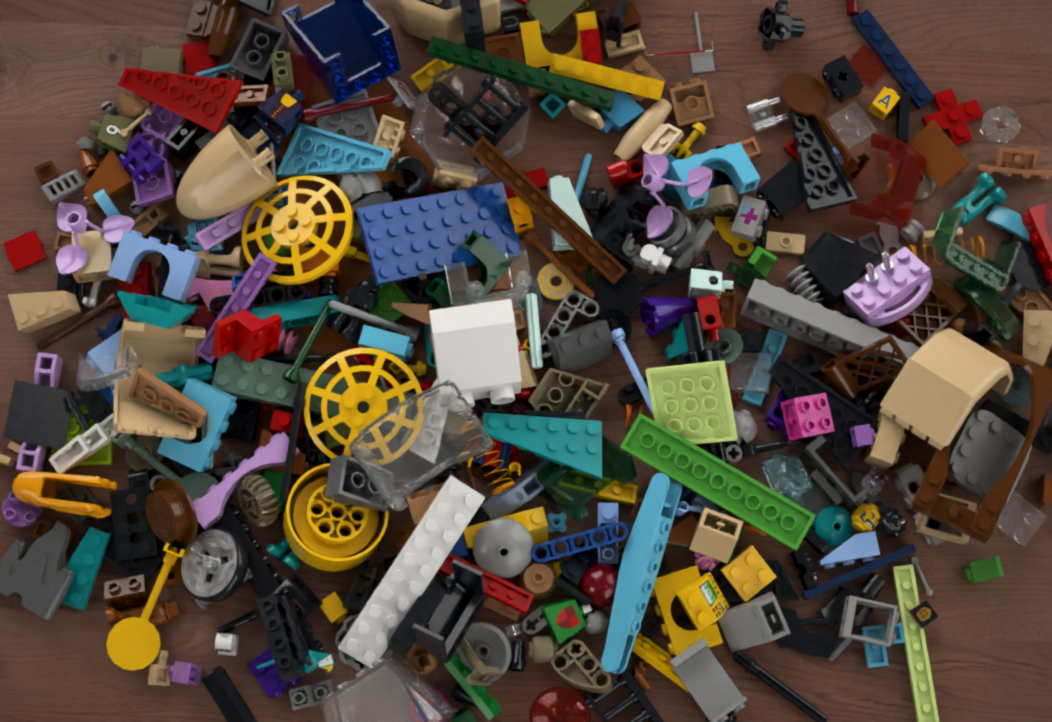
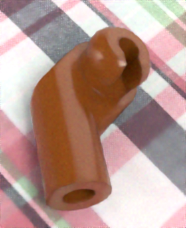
[633,660,651,692]

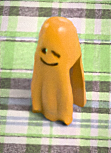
[12,471,117,519]

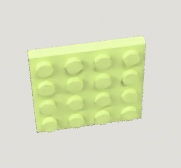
[645,360,738,444]

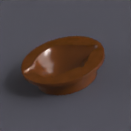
[145,478,198,547]

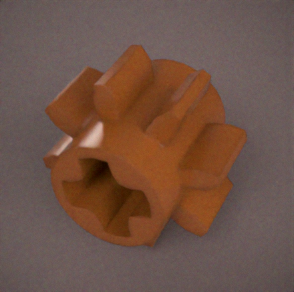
[395,526,414,550]

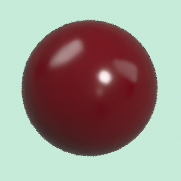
[579,563,619,607]

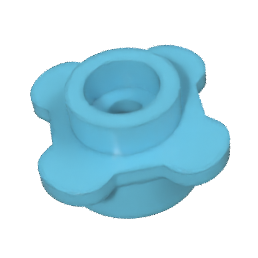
[547,513,567,533]

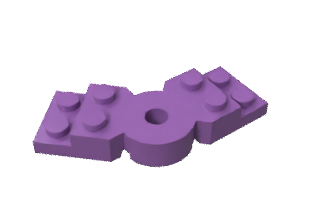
[127,103,185,208]

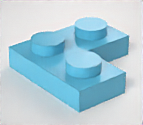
[861,622,905,668]

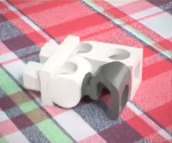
[620,234,672,275]

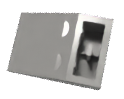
[718,591,791,652]

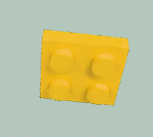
[720,545,776,602]

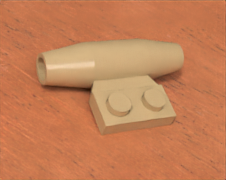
[613,98,684,162]

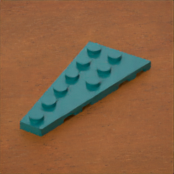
[482,413,602,480]

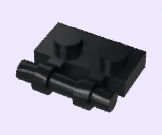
[65,380,113,431]

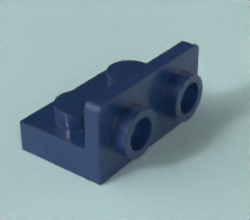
[240,115,283,155]

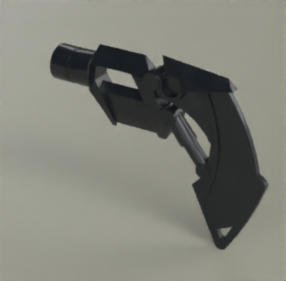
[775,573,887,661]

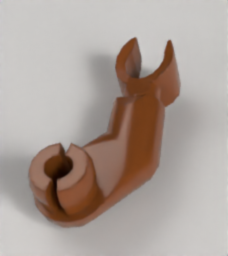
[879,162,900,203]

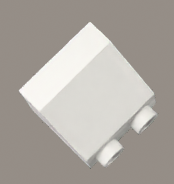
[429,299,522,411]

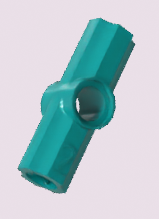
[154,362,214,390]

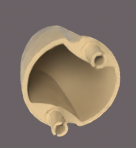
[176,124,278,220]

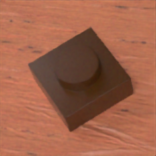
[34,160,60,186]

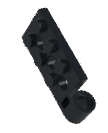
[110,469,159,562]

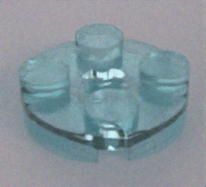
[996,367,1031,407]

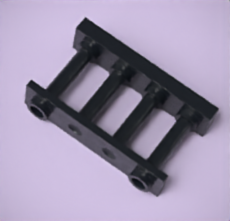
[443,73,530,164]
[584,668,664,722]

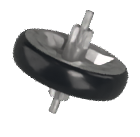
[180,527,248,603]

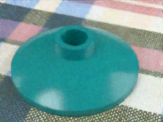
[814,506,854,546]

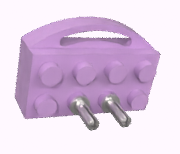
[843,246,933,327]

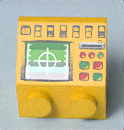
[675,572,729,631]

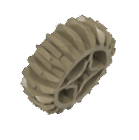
[235,473,280,527]

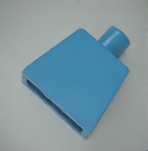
[600,89,644,134]

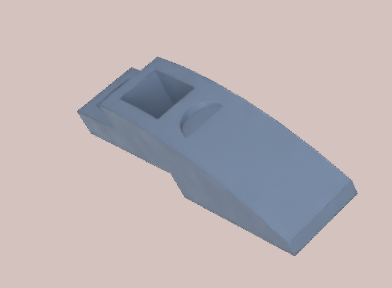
[481,458,556,520]

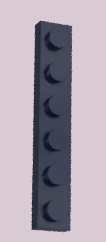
[851,9,935,110]

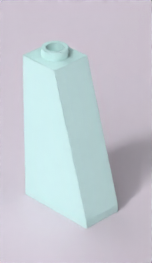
[547,175,593,251]

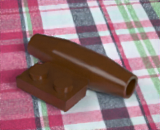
[185,0,241,61]

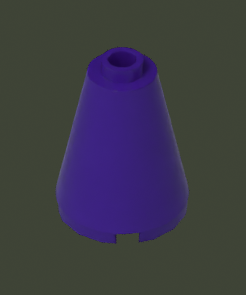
[640,297,696,336]

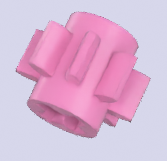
[694,552,720,571]

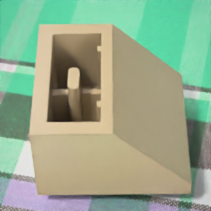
[689,507,744,564]

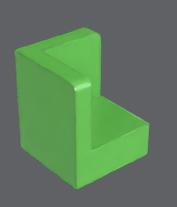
[747,246,777,278]

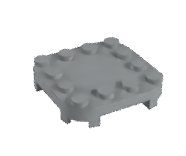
[946,410,1032,504]

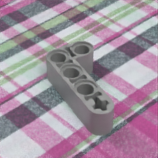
[541,290,599,361]

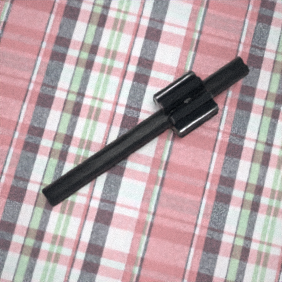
[677,312,728,511]

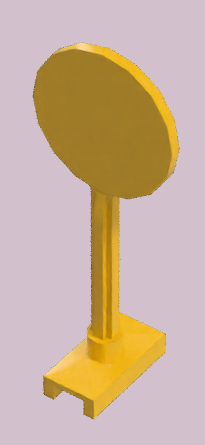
[106,542,185,671]

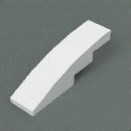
[48,413,121,474]

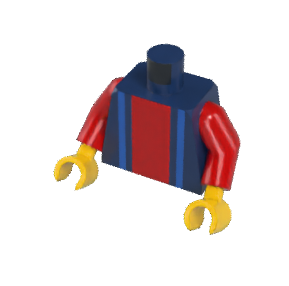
[460,435,521,476]

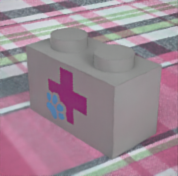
[731,195,769,243]

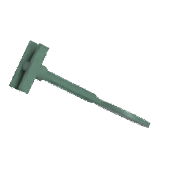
[110,433,219,524]

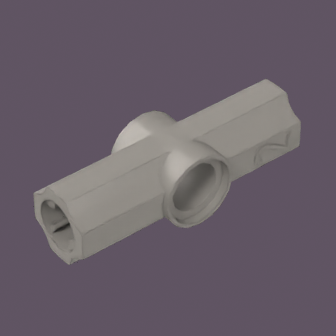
[669,218,715,271]

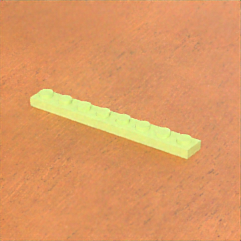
[892,564,939,722]

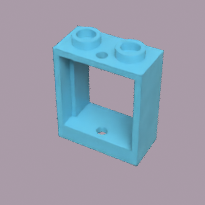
[358,325,414,364]

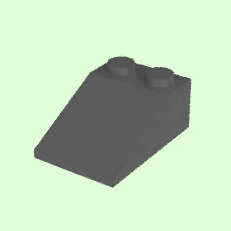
[228,17,290,82]
[324,454,394,512]

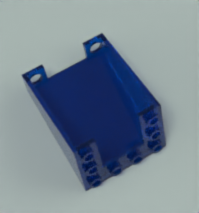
[281,0,401,104]

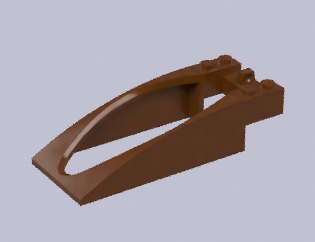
[909,343,1052,543]

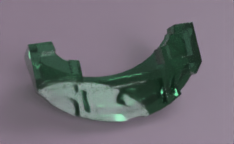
[953,272,1023,344]

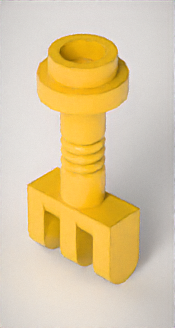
[669,122,707,159]
[344,246,370,263]

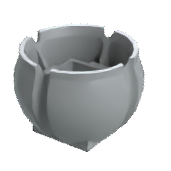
[339,171,384,206]

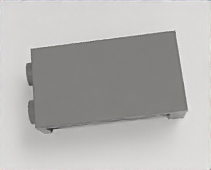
[669,637,747,722]

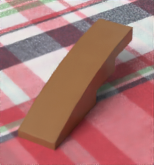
[392,302,436,325]

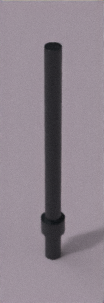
[279,382,306,503]

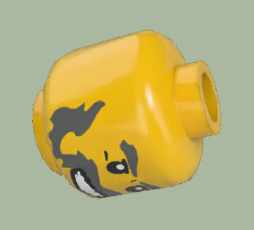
[851,503,881,533]

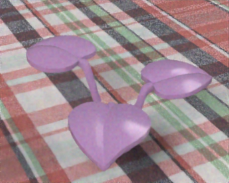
[641,154,712,238]
[56,202,135,274]

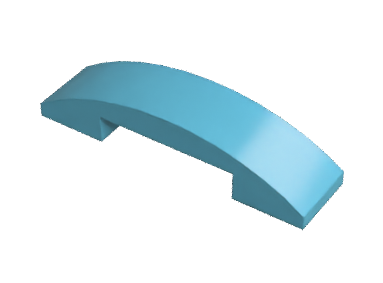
[985,204,1030,242]

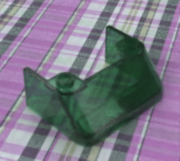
[933,206,1021,292]

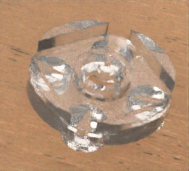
[980,106,1020,145]

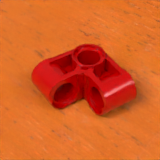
[606,159,644,189]

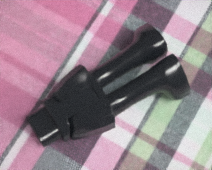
[326,274,380,344]

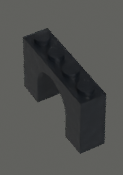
[460,0,486,52]

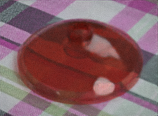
[529,687,591,722]

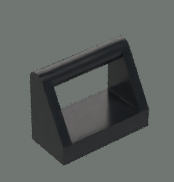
[274,574,323,624]

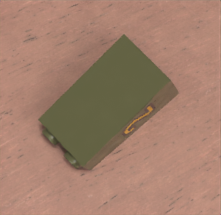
[525,0,601,37]

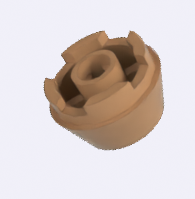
[518,560,557,600]

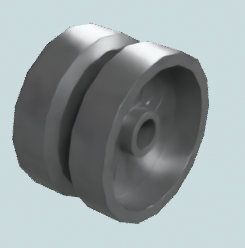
[646,206,696,256]

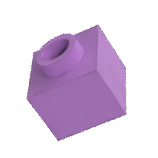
[850,424,875,448]

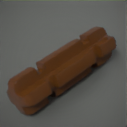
[472,466,511,485]

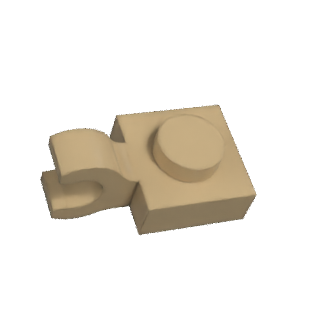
[148,650,171,686]

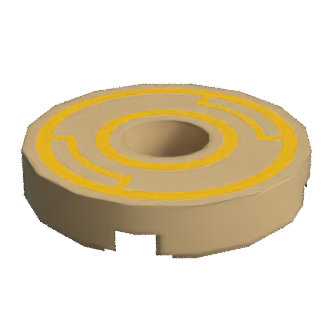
[537,263,575,301]

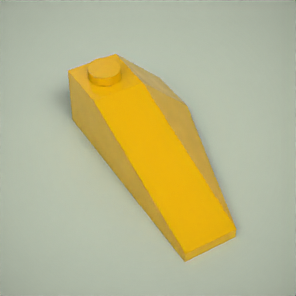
[463,506,548,552]

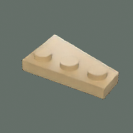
[1022,310,1052,369]

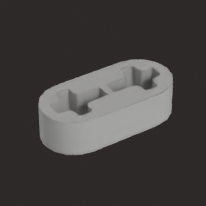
[522,604,547,635]

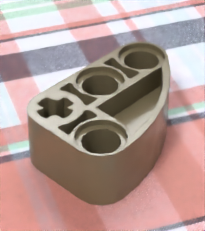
[678,185,740,219]
[551,640,613,694]

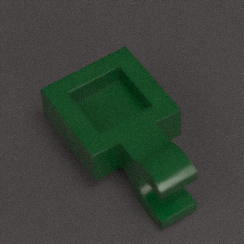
[726,261,762,289]

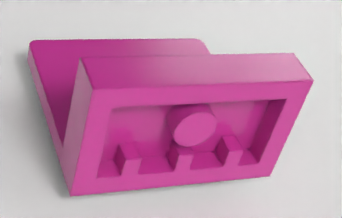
[780,393,835,441]

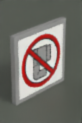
[387,77,425,113]

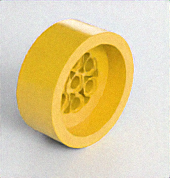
[283,463,389,572]

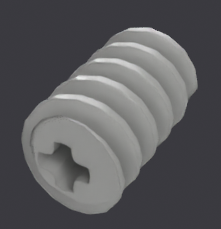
[785,264,824,303]

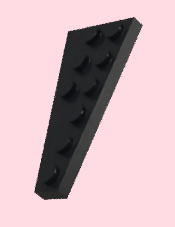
[789,110,858,214]
[768,355,879,471]

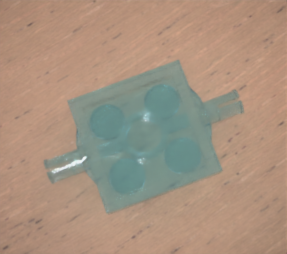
[760,449,814,506]

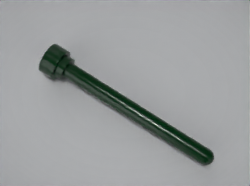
[282,299,332,384]

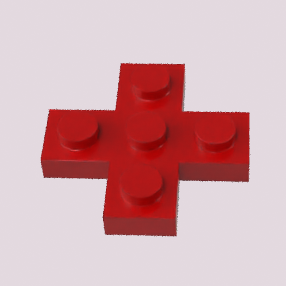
[922,88,983,146]

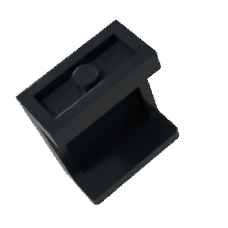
[756,160,805,221]

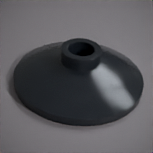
[594,308,632,347]

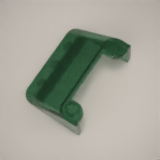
[537,436,638,524]

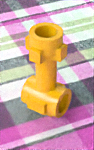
[389,361,426,377]

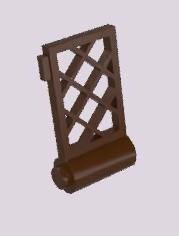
[894,275,970,347]
[821,335,908,401]

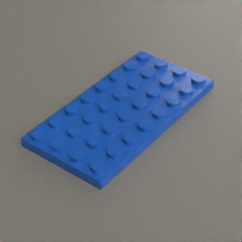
[356,182,523,286]

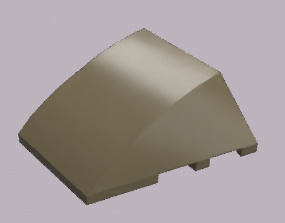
[528,368,610,420]

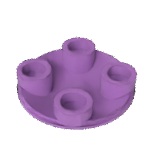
[2,491,43,527]

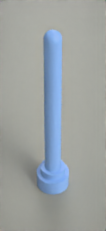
[611,328,653,414]

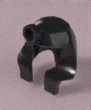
[382,156,431,199]

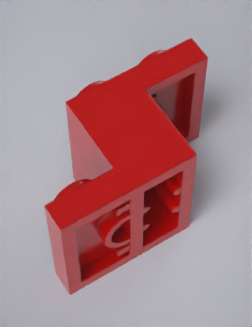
[212,309,282,363]

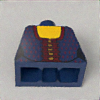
[257,89,305,137]

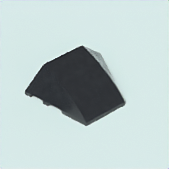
[799,231,882,310]

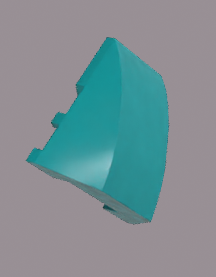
[117,291,199,329]

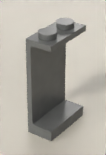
[802,435,870,508]

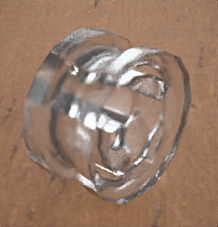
[503,623,523,638]

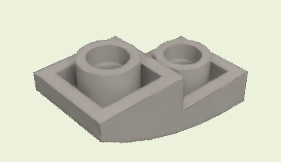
[288,680,336,710]

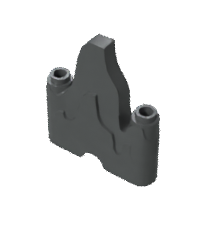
[0,521,75,621]

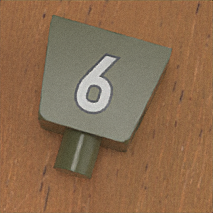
[88,114,136,156]

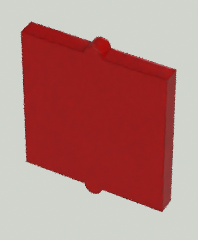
[182,40,217,75]
[3,229,47,272]

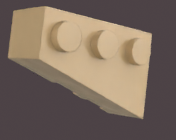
[8,291,81,334]

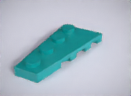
[61,527,111,611]

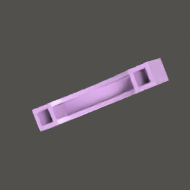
[16,352,63,472]
[192,432,300,529]

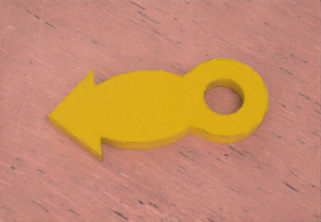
[714,216,753,258]

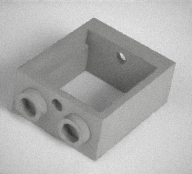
[838,595,900,647]

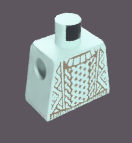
[688,268,733,300]

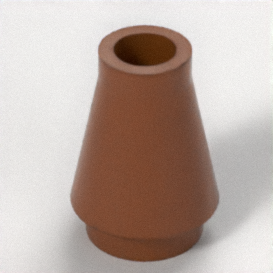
[78,149,99,178]

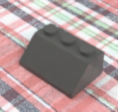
[546,320,613,373]

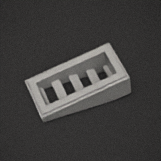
[41,169,86,205]

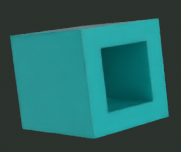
[539,94,566,118]

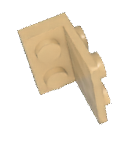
[372,114,406,166]
[432,161,478,191]

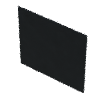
[3,380,75,449]

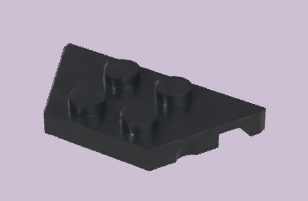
[723,560,799,602]

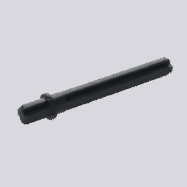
[733,650,828,722]

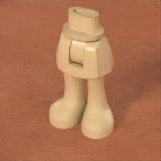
[195,246,248,280]

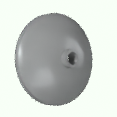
[473,518,534,578]
[456,622,511,683]

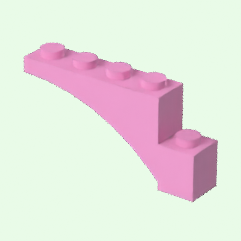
[185,268,279,315]

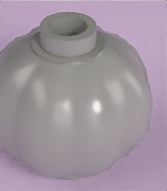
[726,409,757,446]

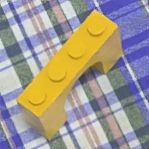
[519,11,602,69]
[650,565,723,657]

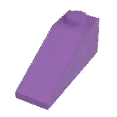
[169,661,203,686]

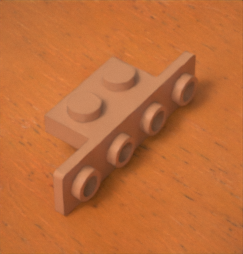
[976,147,1052,180]

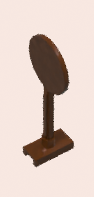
[780,73,872,179]

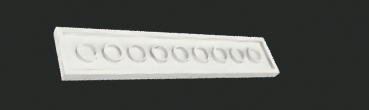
[338,475,485,669]

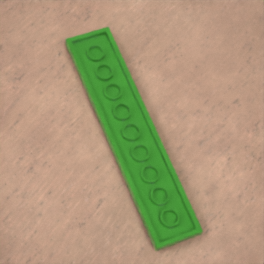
[620,413,816,551]

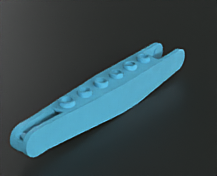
[601,473,682,674]

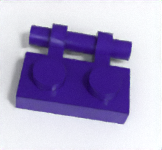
[118,135,165,184]

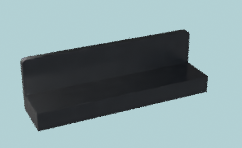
[202,665,257,722]

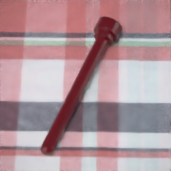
[303,94,395,124]

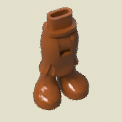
[105,600,181,631]

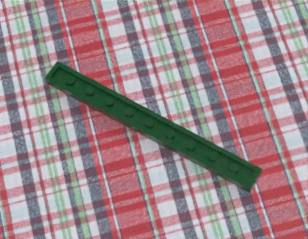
[427,36,615,112]

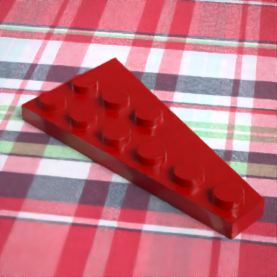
[118,67,244,134]

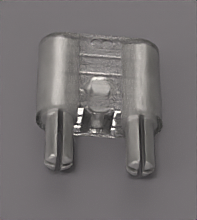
[745,97,788,133]

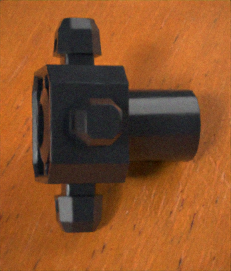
[758,0,805,51]

